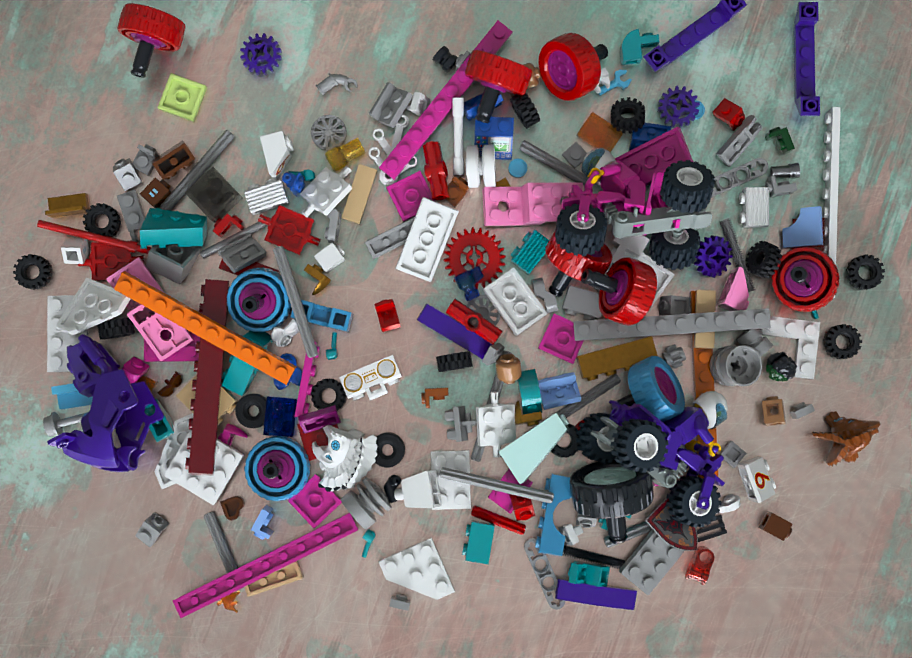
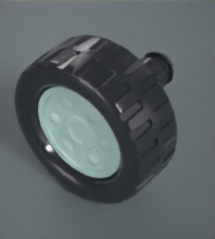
[570,460,654,544]

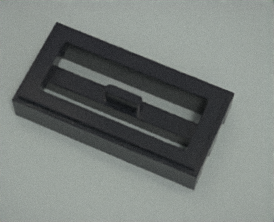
[696,514,727,542]

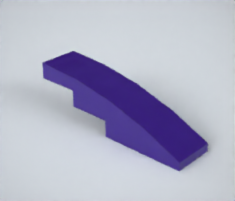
[417,304,492,360]
[555,579,637,610]

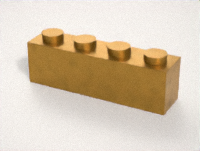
[576,336,658,381]

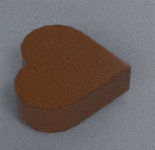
[220,496,245,521]

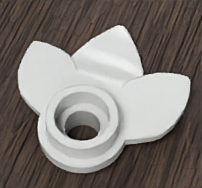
[271,318,299,347]

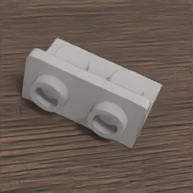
[369,82,413,128]

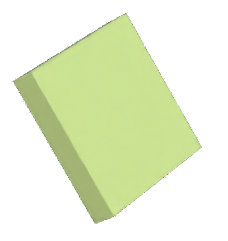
[157,73,207,122]

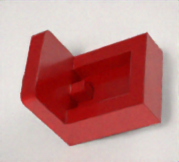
[712,98,745,131]
[213,213,245,238]
[374,299,401,332]
[509,494,535,521]

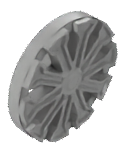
[311,114,347,151]
[467,295,501,327]

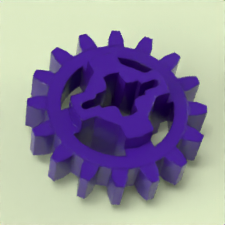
[240,33,282,76]
[657,86,700,128]
[693,235,733,278]

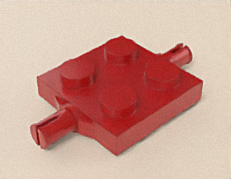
[258,205,321,255]
[78,241,145,281]

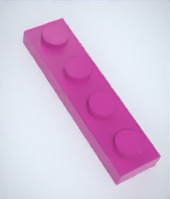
[294,342,320,417]

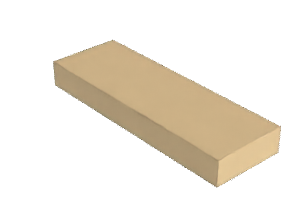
[341,164,377,224]
[694,290,716,349]
[245,560,304,597]

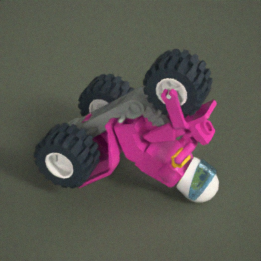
[555,148,715,270]

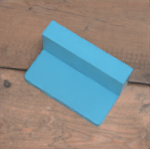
[51,384,93,409]

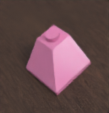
[717,267,749,311]

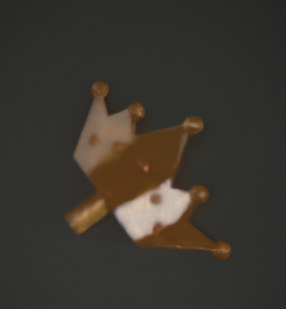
[217,592,240,613]

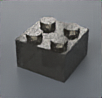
[185,167,243,223]

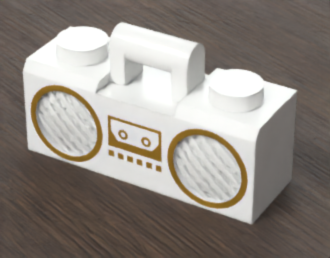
[339,355,402,401]

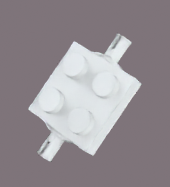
[300,166,352,218]
[476,391,516,458]

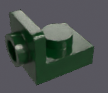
[765,127,795,155]

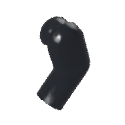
[384,475,401,503]

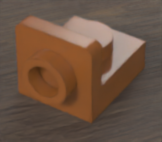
[445,176,469,208]
[421,388,449,408]

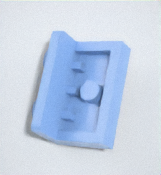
[538,372,581,410]

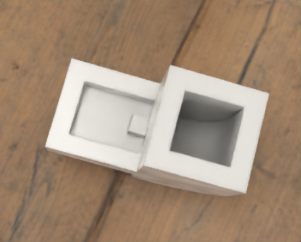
[610,235,650,265]

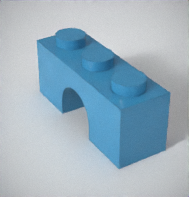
[290,300,353,332]

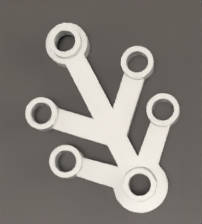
[369,114,417,186]

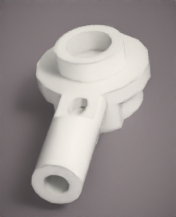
[716,494,741,514]

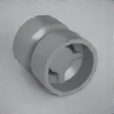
[736,329,773,357]

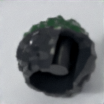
[766,352,797,382]

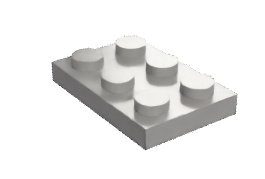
[618,529,684,595]

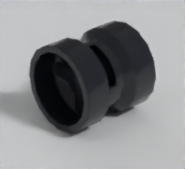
[432,46,458,73]

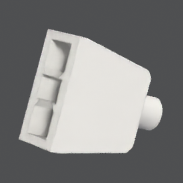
[394,470,442,508]

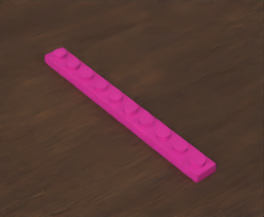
[379,20,513,180]
[173,513,358,618]

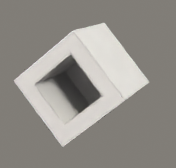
[61,235,90,264]
[314,243,345,273]

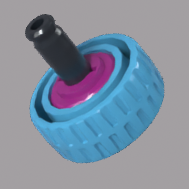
[226,267,292,333]
[611,356,685,422]
[244,436,311,501]

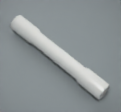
[452,97,464,175]

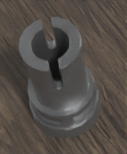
[770,163,800,178]

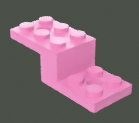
[482,182,583,226]
[106,257,194,361]

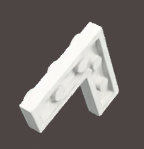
[760,316,820,379]

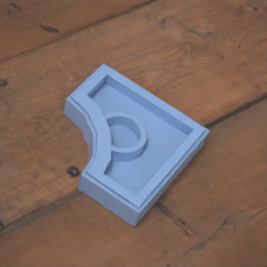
[782,206,823,248]

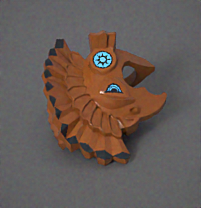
[812,411,881,467]

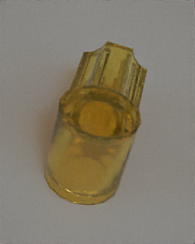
[325,138,366,172]

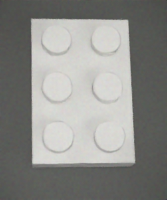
[483,268,548,336]
[431,450,471,510]

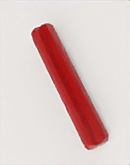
[471,506,526,535]

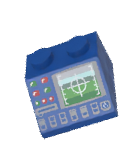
[474,117,514,160]

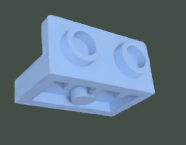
[251,505,274,540]

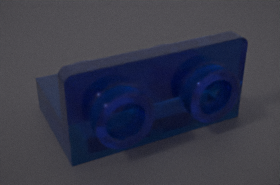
[263,396,297,437]

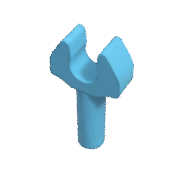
[599,70,632,96]

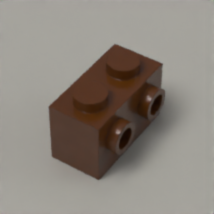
[151,140,195,180]

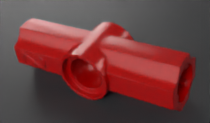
[423,141,450,201]
[446,298,503,345]

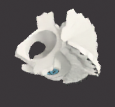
[312,425,378,492]

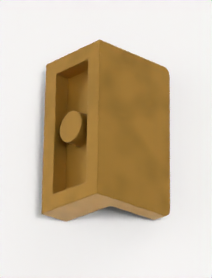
[45,193,89,218]

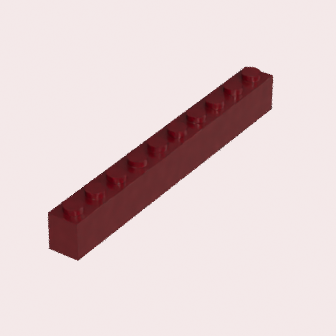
[185,279,230,476]

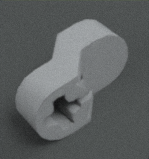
[531,278,558,313]

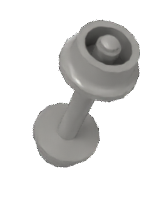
[43,412,86,436]

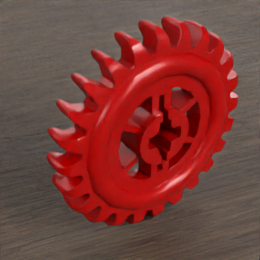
[443,227,506,290]

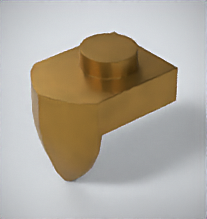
[304,264,331,295]
[515,401,542,427]

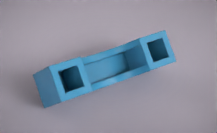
[535,474,571,556]

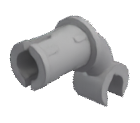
[316,73,358,95]

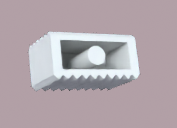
[244,178,289,215]
[739,187,769,228]

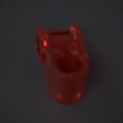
[685,546,715,586]

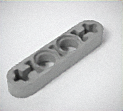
[711,158,768,198]
[524,537,565,610]

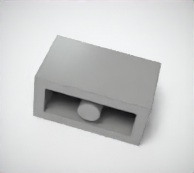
[562,285,602,320]

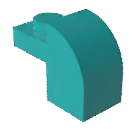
[620,29,660,65]
[517,369,542,415]
[568,561,610,587]

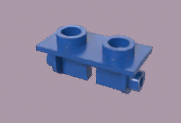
[282,172,306,196]

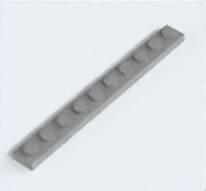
[574,308,771,341]

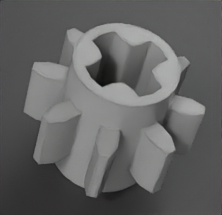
[662,344,686,369]

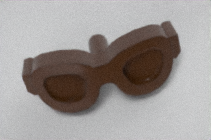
[157,371,182,397]

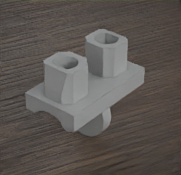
[445,406,477,442]

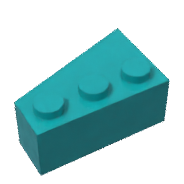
[140,208,207,249]
[222,331,273,396]

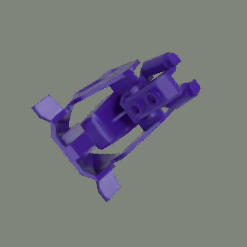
[47,334,164,472]

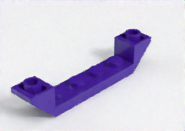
[643,0,747,72]
[793,2,820,116]

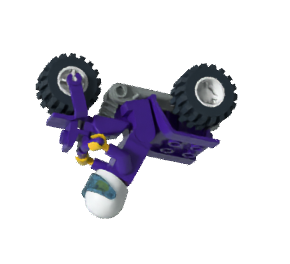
[576,391,728,528]

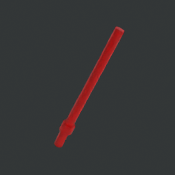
[37,220,152,254]

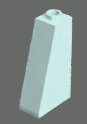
[499,413,569,484]

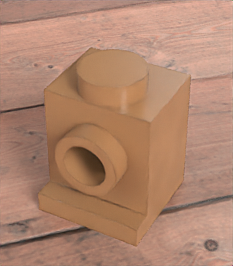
[762,396,786,426]

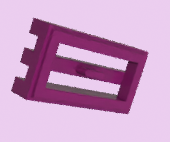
[298,405,341,434]

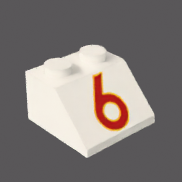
[260,131,294,180]
[737,456,776,503]

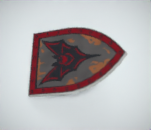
[645,498,698,551]

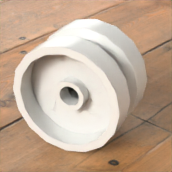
[465,144,496,188]

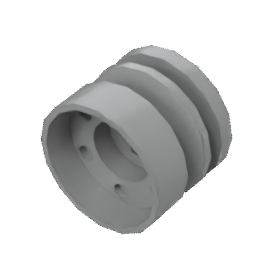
[710,345,762,386]
[341,477,392,530]

